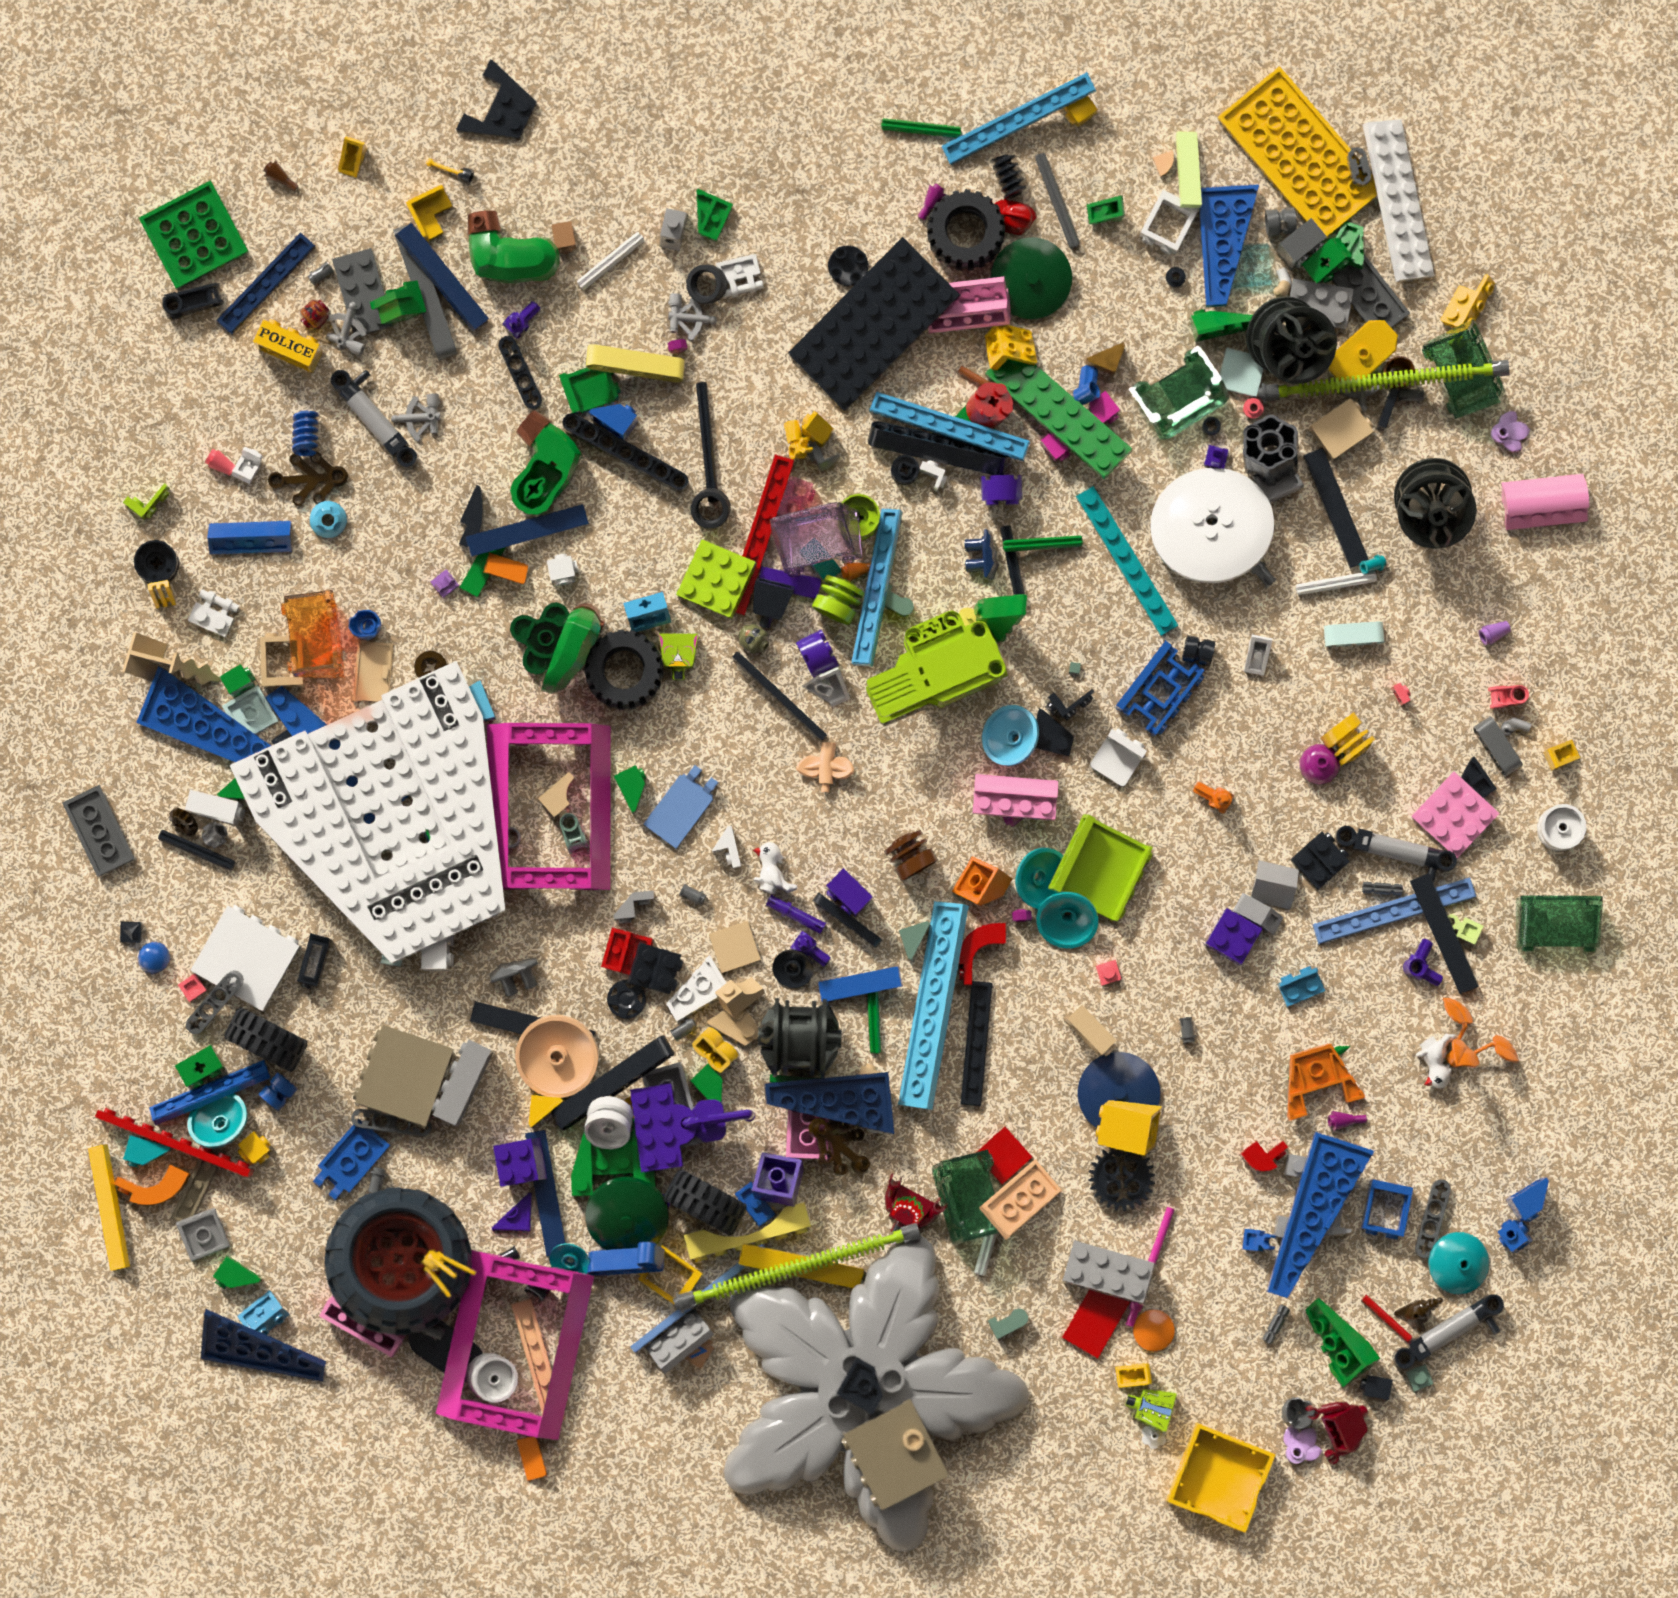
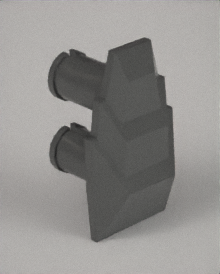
[490,958,538,997]

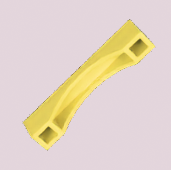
[684,1202,811,1262]

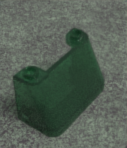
[1422,320,1505,419]
[1129,346,1229,440]
[1516,895,1603,952]
[932,1149,1000,1246]

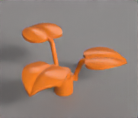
[1442,998,1520,1068]

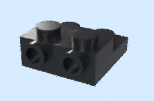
[1290,831,1350,890]
[627,943,683,994]

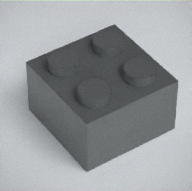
[1276,218,1327,270]

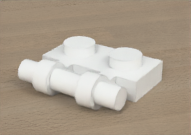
[716,254,764,298]
[188,589,240,638]

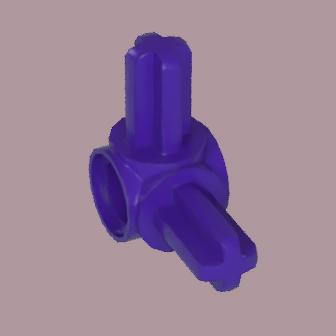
[502,301,541,339]
[790,931,831,966]
[1403,939,1443,986]

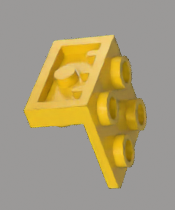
[984,325,1037,370]

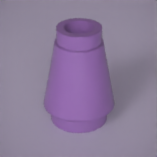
[1479,621,1511,645]

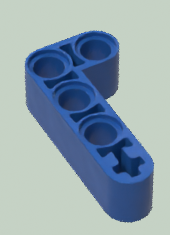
[587,1242,665,1276]

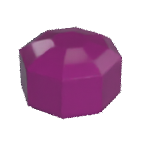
[667,339,687,354]
[1012,909,1032,922]

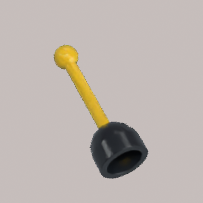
[426,159,474,185]

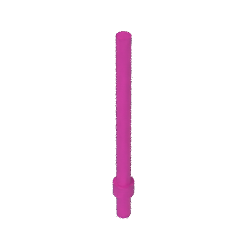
[1126,1207,1175,1327]

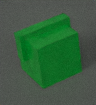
[370,280,426,324]

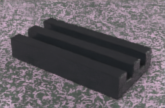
[1376,388,1399,431]

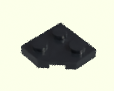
[836,1357,883,1415]

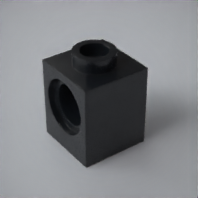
[1360,1374,1393,1400]

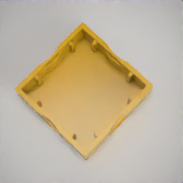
[1166,1422,1276,1533]

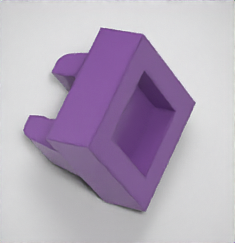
[431,569,459,599]

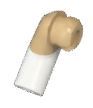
[1273,267,1292,297]

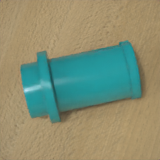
[1359,555,1387,574]

